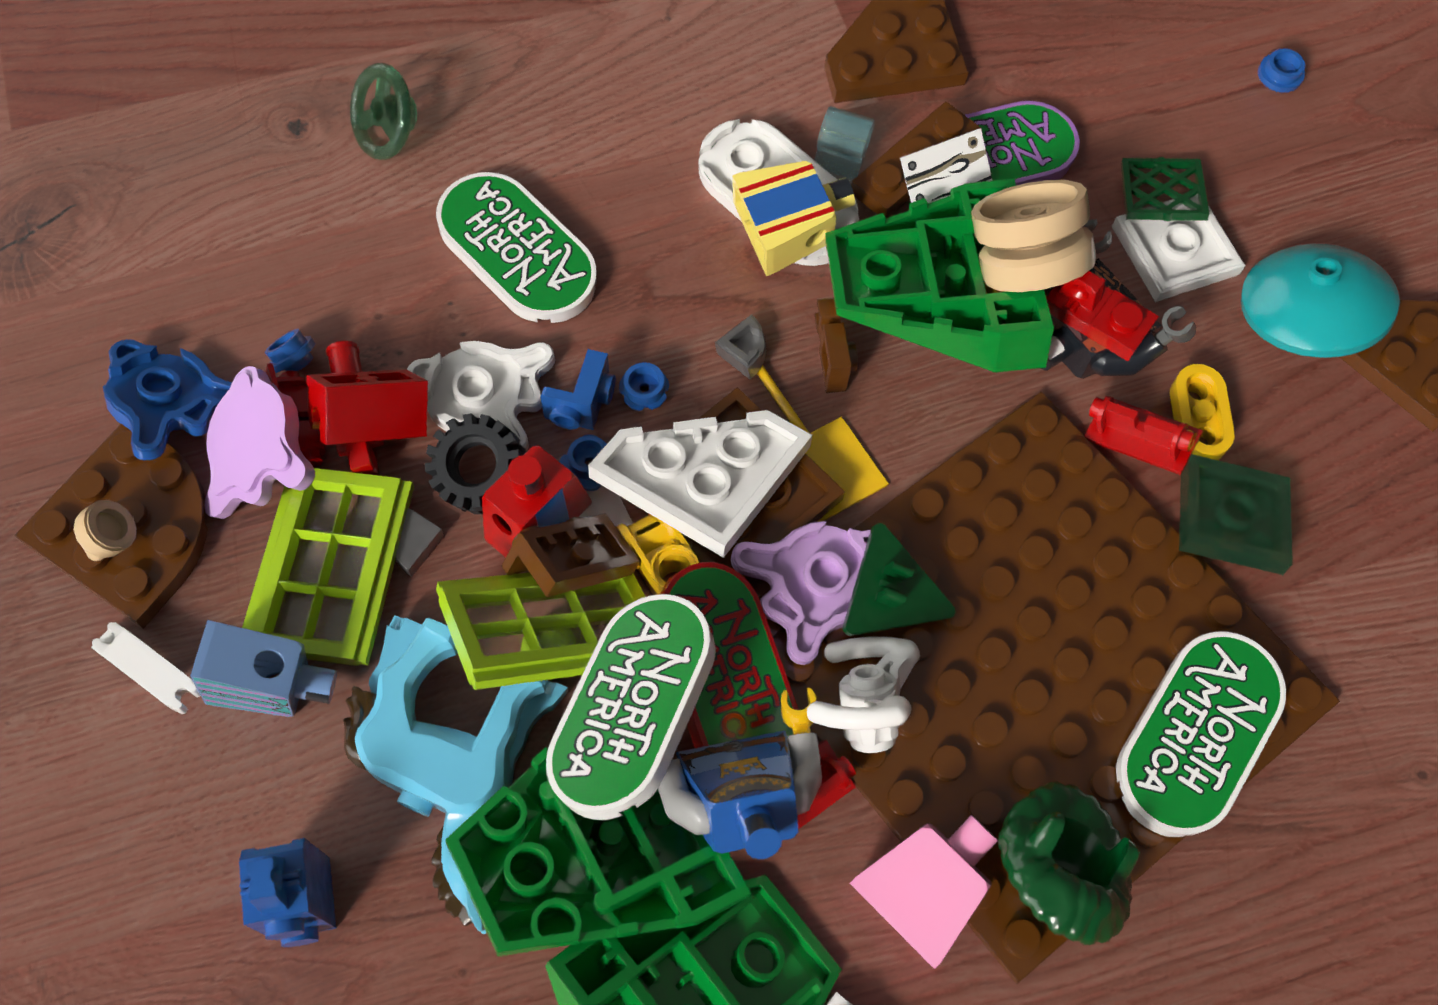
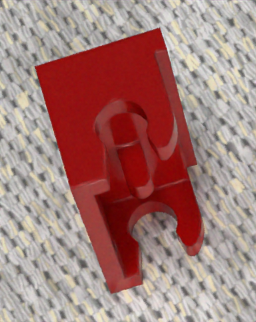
[307,369,428,445]

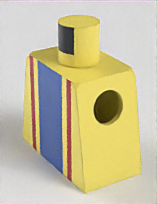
[732,161,855,276]

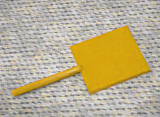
[757,365,889,522]

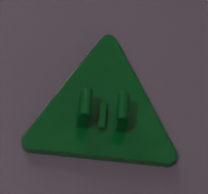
[843,523,956,636]

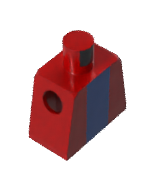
[482,445,592,558]

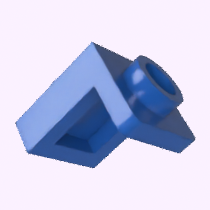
[541,349,616,430]

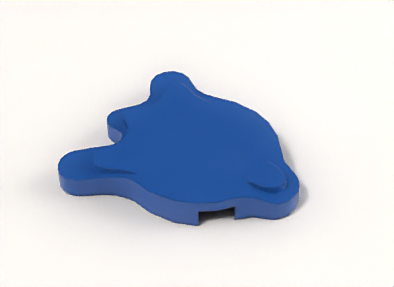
[103,339,232,460]

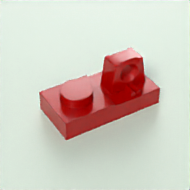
[1046,271,1159,361]

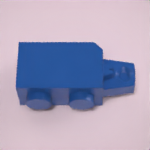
[239,838,336,947]

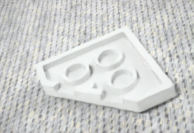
[588,410,812,558]

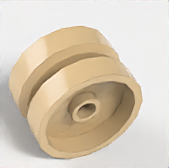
[971,180,1097,292]

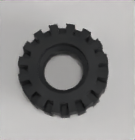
[425,413,526,515]

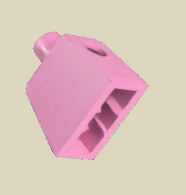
[850,815,998,969]

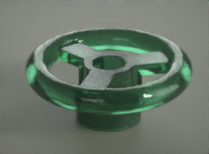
[350,63,417,160]

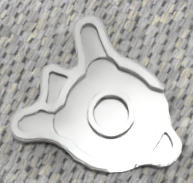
[407,341,555,452]

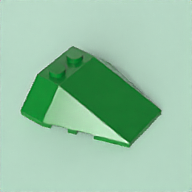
[545,875,842,1005]

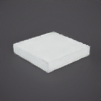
[1112,195,1245,302]

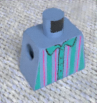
[190,620,337,717]

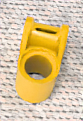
[616,514,699,595]

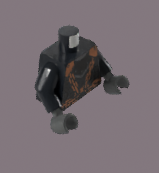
[1041,219,1196,379]

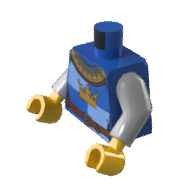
[658,688,822,859]

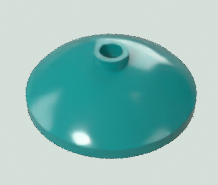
[1241,244,1400,358]

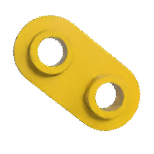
[1170,364,1235,463]

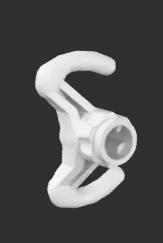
[807,637,920,753]

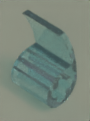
[814,106,875,184]

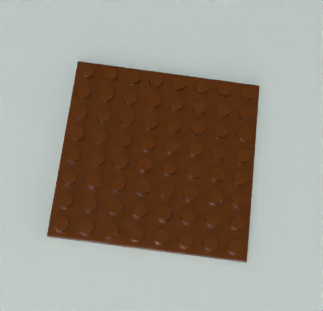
[758,392,1340,984]

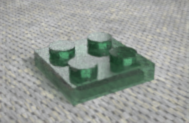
[1179,454,1293,575]

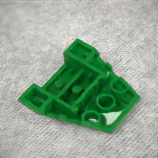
[445,747,751,956]

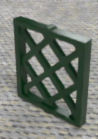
[1121,157,1210,222]

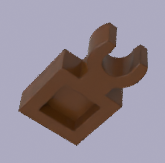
[815,298,858,393]

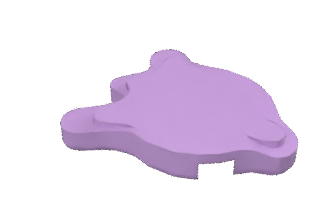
[204,366,315,519]
[731,521,871,665]

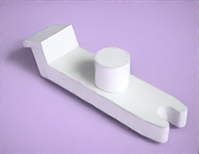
[91,622,200,714]

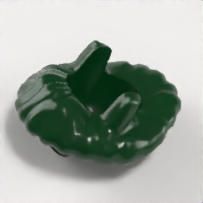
[998,781,1140,945]

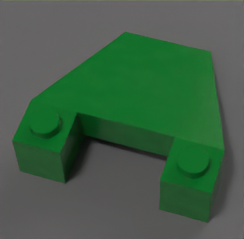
[825,179,1054,373]

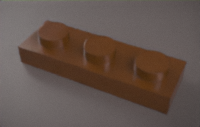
[851,101,981,218]

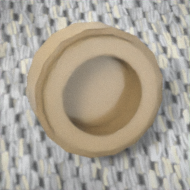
[74,500,137,561]

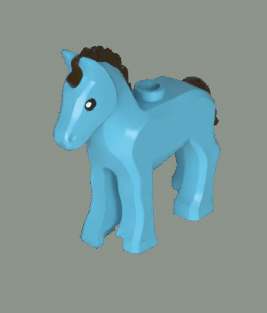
[343,615,568,934]

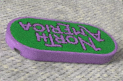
[965,101,1079,186]

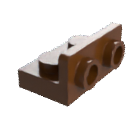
[501,513,641,597]

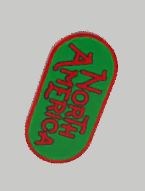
[661,562,799,748]

